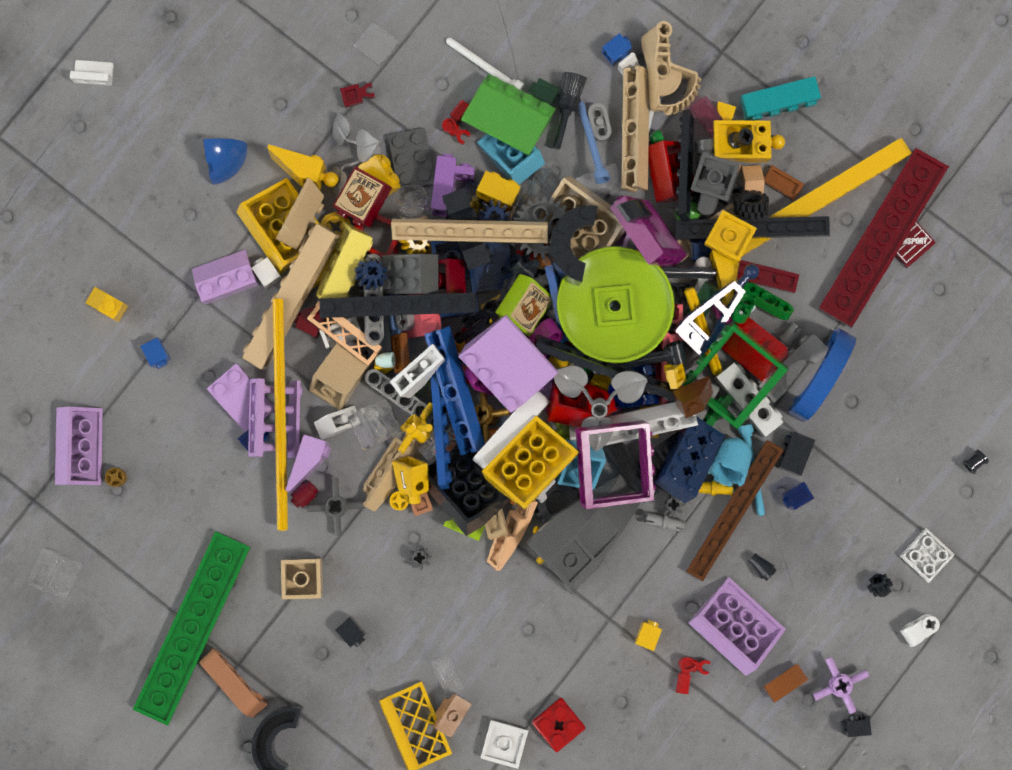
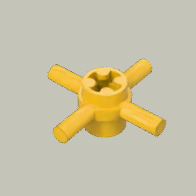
[397,402,433,454]

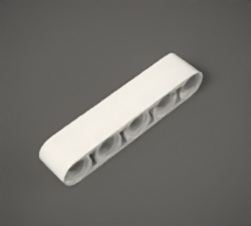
[472,391,550,469]

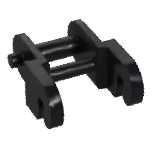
[671,283,689,303]

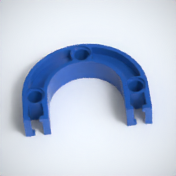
[786,328,856,422]

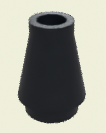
[748,553,777,581]

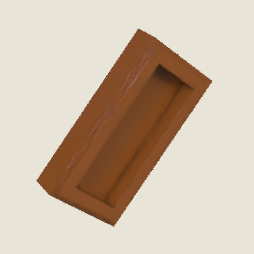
[764,165,804,201]
[391,333,410,374]

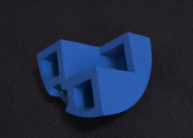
[203,138,247,185]

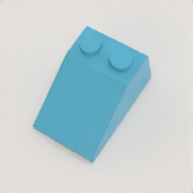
[477,134,545,185]

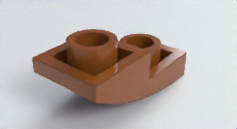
[763,664,809,703]

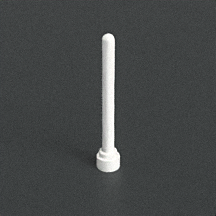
[446,38,525,90]

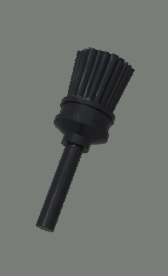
[553,72,587,150]

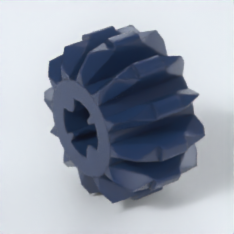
[478,199,510,221]
[354,257,387,290]

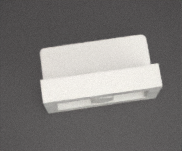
[70,60,114,86]

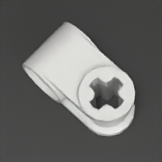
[900,614,940,647]

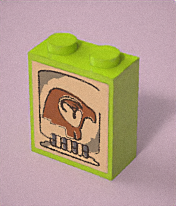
[495,274,552,337]

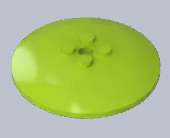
[557,247,674,363]

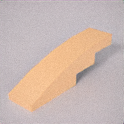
[487,500,538,571]

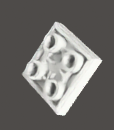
[900,528,955,583]

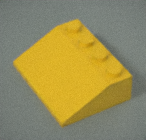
[236,178,319,274]
[482,416,579,510]

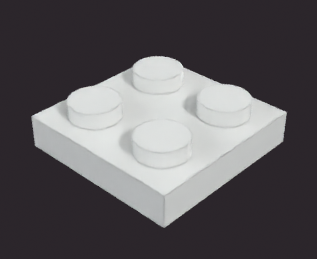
[480,720,528,769]

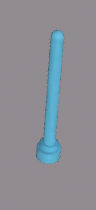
[738,424,765,516]

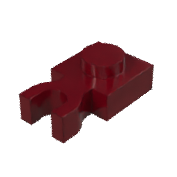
[340,83,376,108]

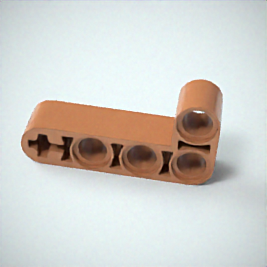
[199,648,268,718]

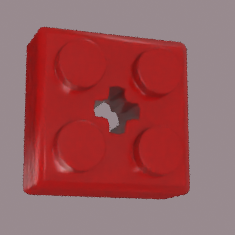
[532,697,586,753]

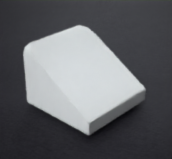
[618,53,639,75]

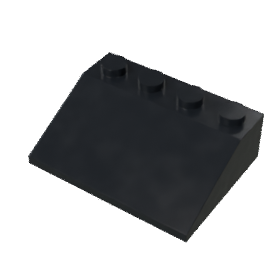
[428,448,511,536]

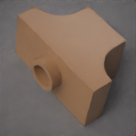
[433,693,472,738]

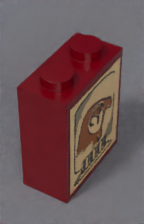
[332,166,392,228]

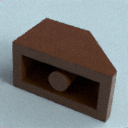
[673,376,713,418]

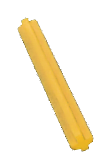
[684,287,723,376]

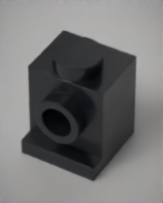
[840,713,872,737]

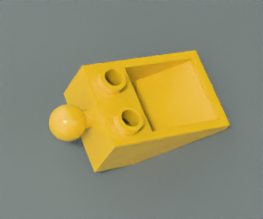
[713,120,785,163]
[267,144,339,190]

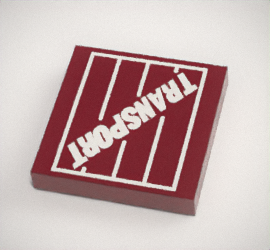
[896,221,936,268]

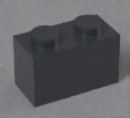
[776,431,815,476]

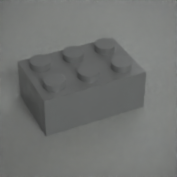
[382,254,438,294]

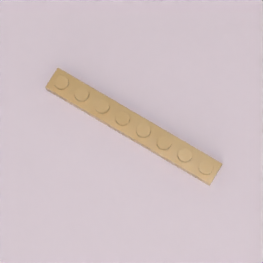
[391,219,548,243]

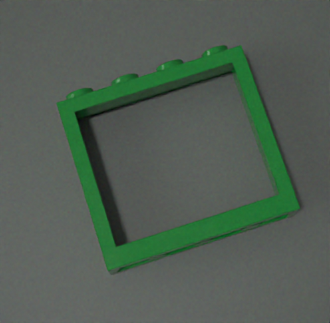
[683,323,789,429]

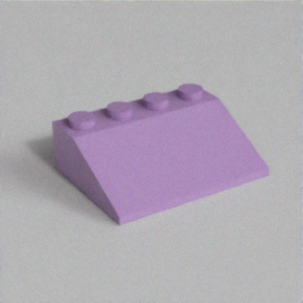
[458,315,558,413]
[689,577,786,676]

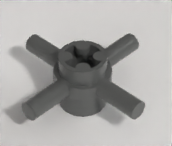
[307,477,365,536]

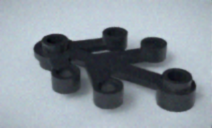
[453,300,500,367]

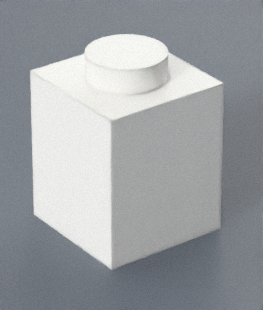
[252,257,282,289]

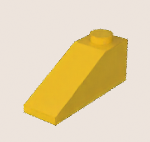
[709,250,741,307]

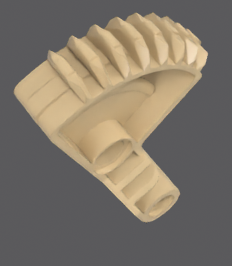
[641,21,702,116]

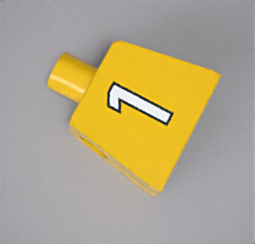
[392,456,429,504]

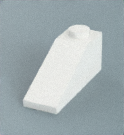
[390,344,445,398]

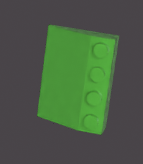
[461,74,556,155]

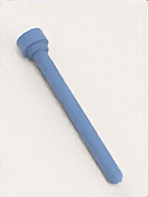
[579,101,610,184]

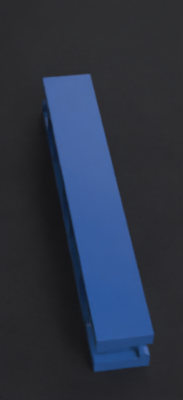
[424,326,485,455]

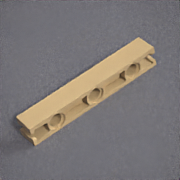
[621,65,649,193]

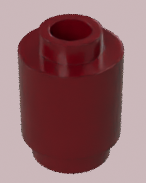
[290,480,319,508]

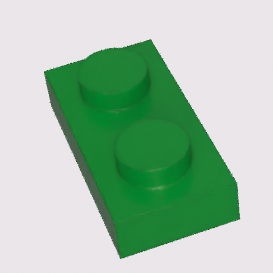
[703,394,734,426]

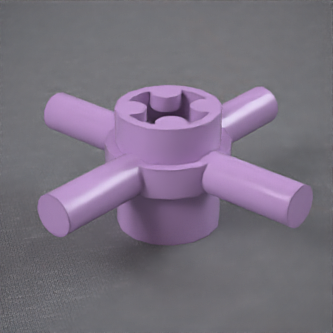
[813,657,869,714]

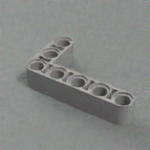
[365,369,455,431]

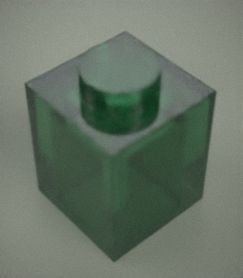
[529,78,559,106]

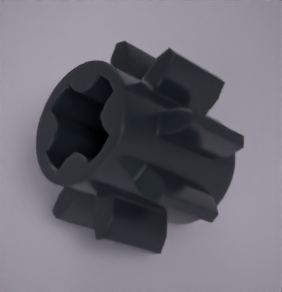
[867,574,893,597]

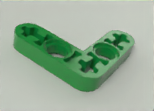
[731,283,794,324]

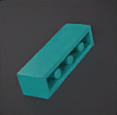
[740,76,821,121]

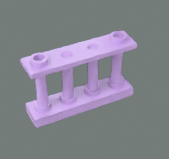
[248,378,302,458]

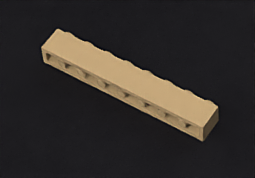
[242,223,341,369]

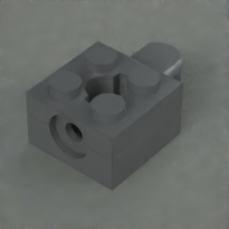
[691,153,741,215]

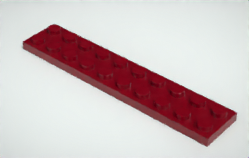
[818,148,949,328]

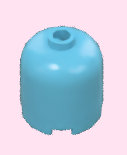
[708,438,752,487]

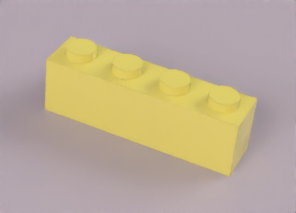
[316,221,373,298]

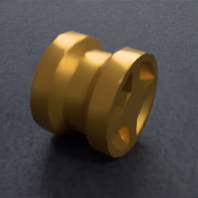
[105,468,127,487]

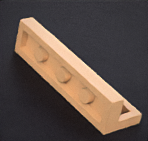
[307,301,382,366]

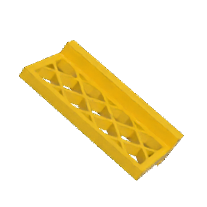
[378,681,452,770]

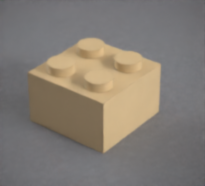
[281,559,323,599]

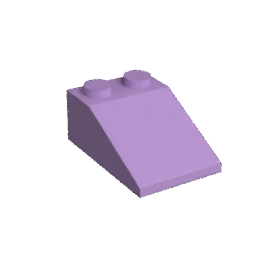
[207,364,273,433]
[286,435,331,492]

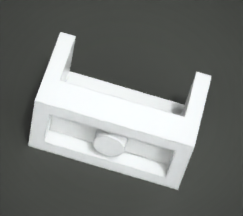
[319,317,361,350]

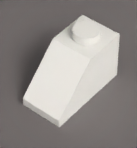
[314,405,362,440]

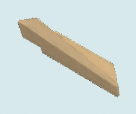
[363,433,434,512]

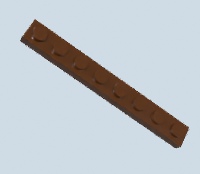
[686,440,784,582]

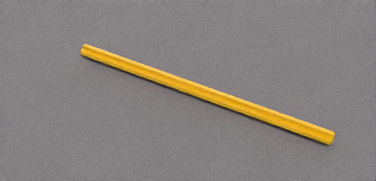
[273,298,288,531]

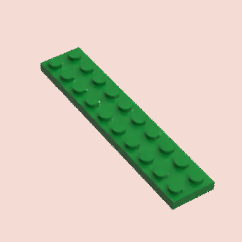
[132,531,251,726]

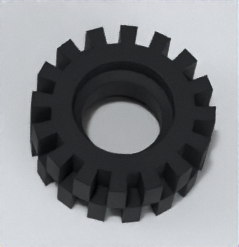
[733,190,769,220]

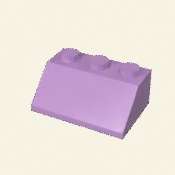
[192,249,259,305]

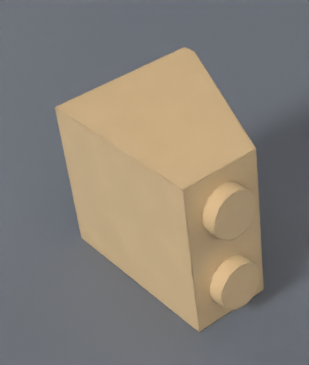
[309,342,369,411]

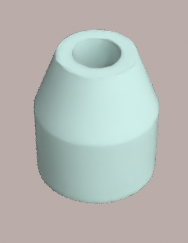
[375,352,396,368]

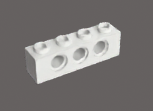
[714,363,783,438]

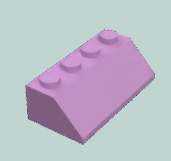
[55,407,103,485]

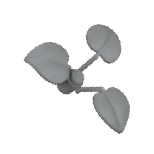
[331,113,381,199]
[554,365,647,451]

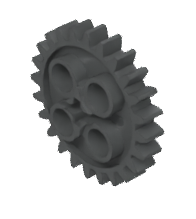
[513,196,574,260]

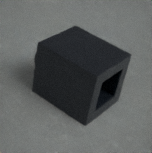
[335,616,366,648]

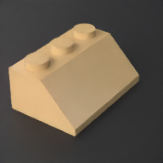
[276,178,324,249]

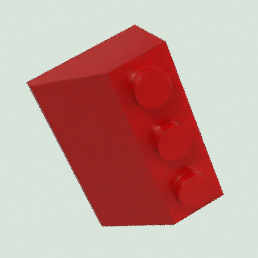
[648,141,694,203]
[721,317,789,383]

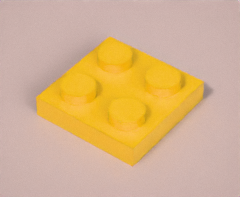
[704,210,757,263]

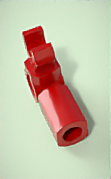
[442,100,471,145]
[676,657,711,694]

